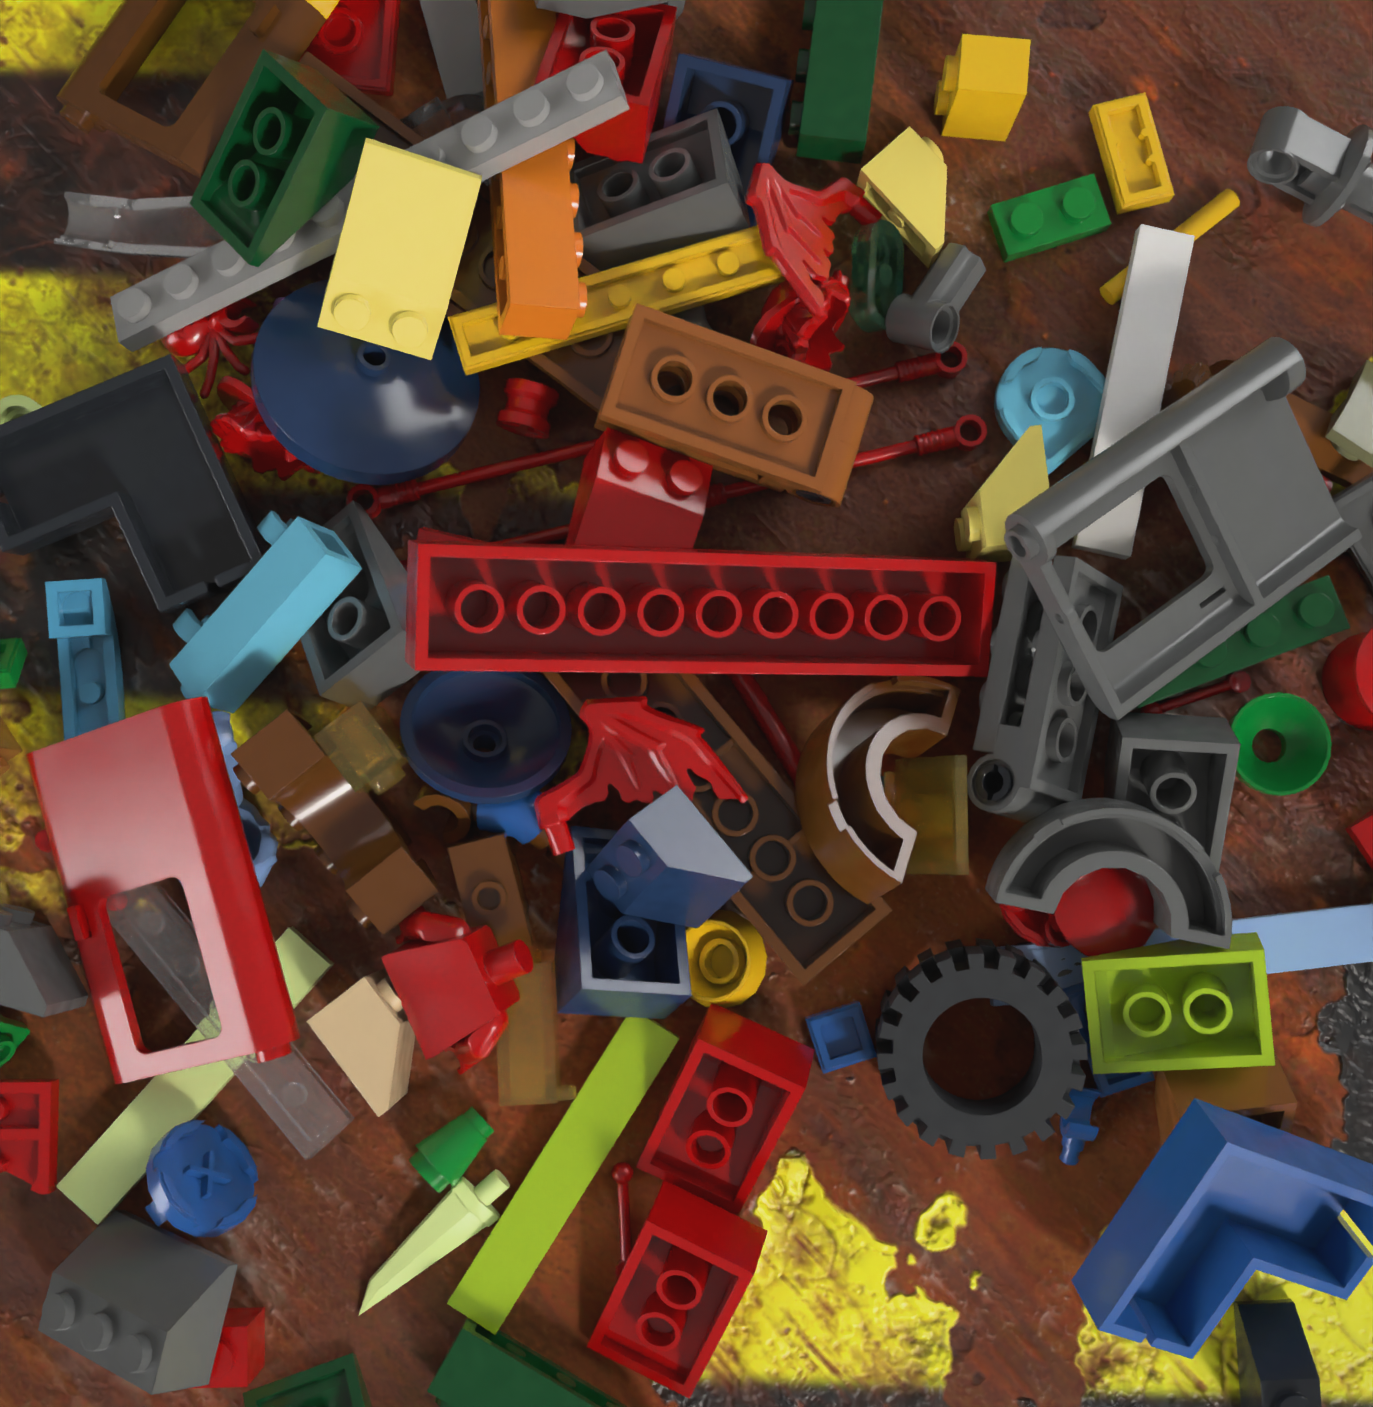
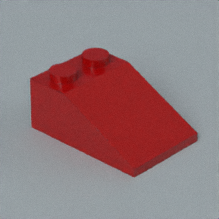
[565,427,713,549]
[636,1003,815,1215]
[586,1180,768,1399]

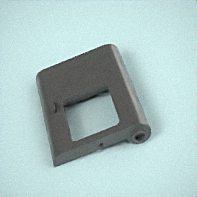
[1004,337,1363,720]

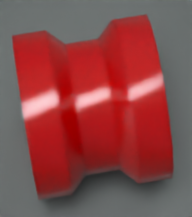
[495,378,560,439]

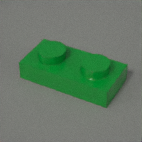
[987,173,1111,263]

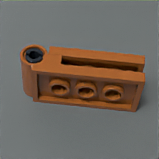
[594,303,874,508]

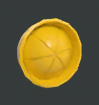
[685,910,767,1008]

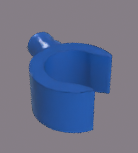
[1059,1087,1101,1165]

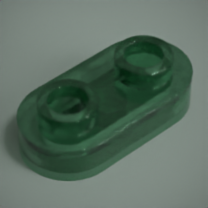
[849,220,904,333]

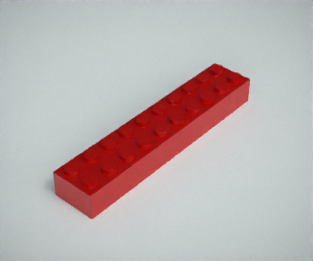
[405,540,997,677]

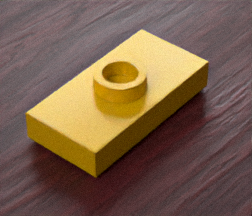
[1089,92,1175,215]

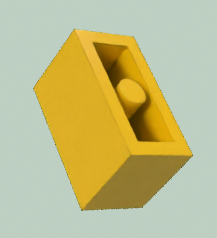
[934,34,1031,141]

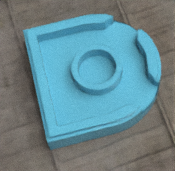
[994,347,1106,475]

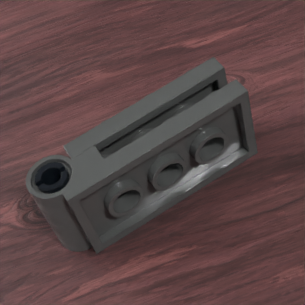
[966,555,1124,823]

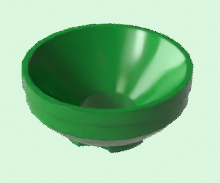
[1229,692,1332,796]

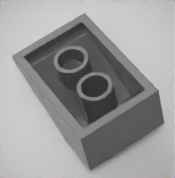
[300,500,420,713]
[1103,712,1241,872]

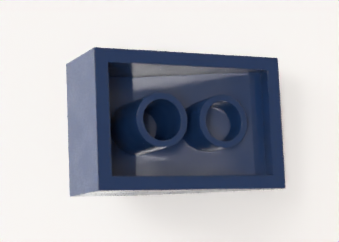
[663,53,794,227]
[554,826,692,1019]

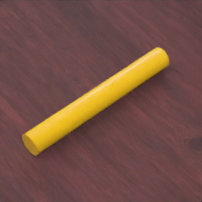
[1100,188,1240,305]

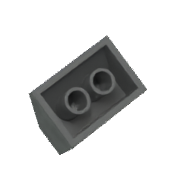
[570,108,751,271]
[38,1210,238,1395]

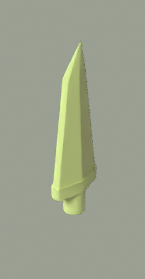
[359,1169,510,1315]

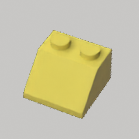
[954,425,1050,562]

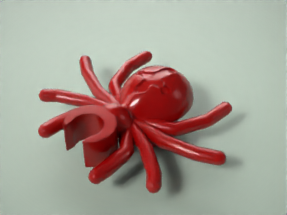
[161,297,259,399]

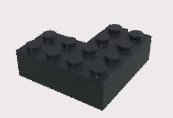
[0,354,268,613]

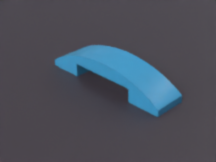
[45,578,125,740]

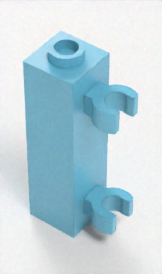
[169,510,362,713]

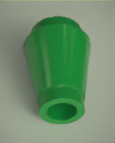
[408,1106,495,1193]

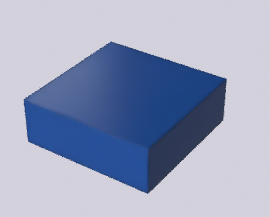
[804,1000,877,1074]

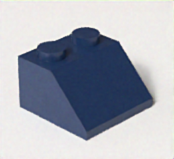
[586,785,754,928]

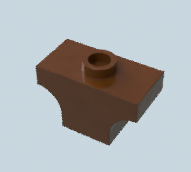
[447,832,534,947]

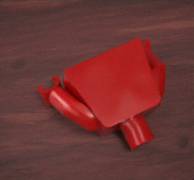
[381,906,534,1075]

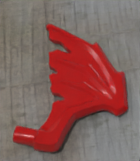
[745,162,883,319]
[534,696,748,856]

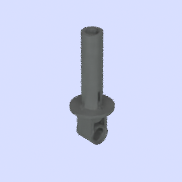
[1247,106,1373,227]

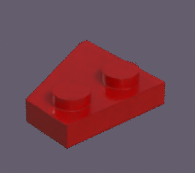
[0,1079,59,1194]

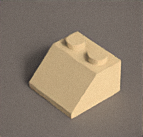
[307,968,415,1117]

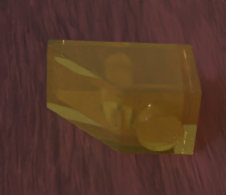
[313,701,408,795]

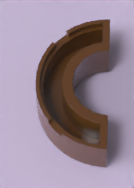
[795,676,961,904]
[231,709,439,936]

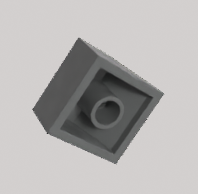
[0,904,88,1017]

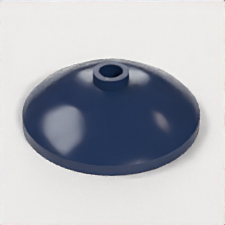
[399,671,572,804]

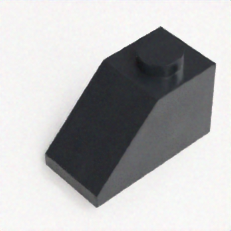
[1234,1299,1322,1407]

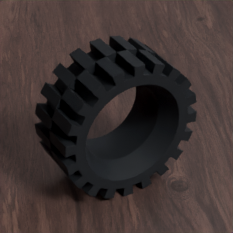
[875,938,1088,1160]

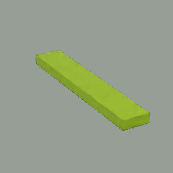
[447,1017,680,1335]

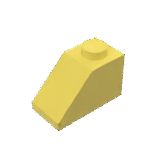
[856,126,947,268]

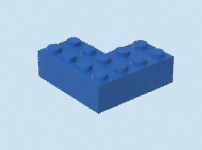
[1071,1098,1373,1359]

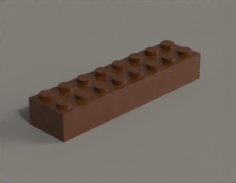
[542,672,893,986]

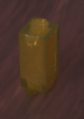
[497,949,576,1106]

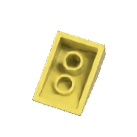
[317,138,482,360]

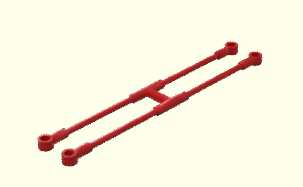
[346,341,987,571]

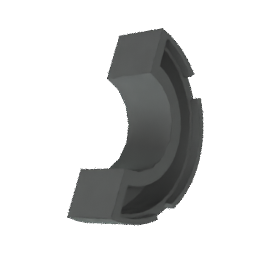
[985,798,1232,949]

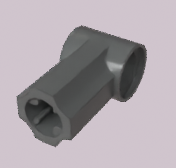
[885,243,986,353]

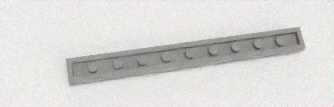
[110,50,630,352]

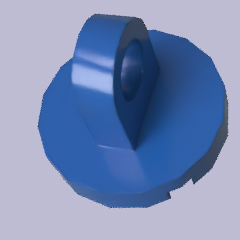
[144,1120,258,1237]

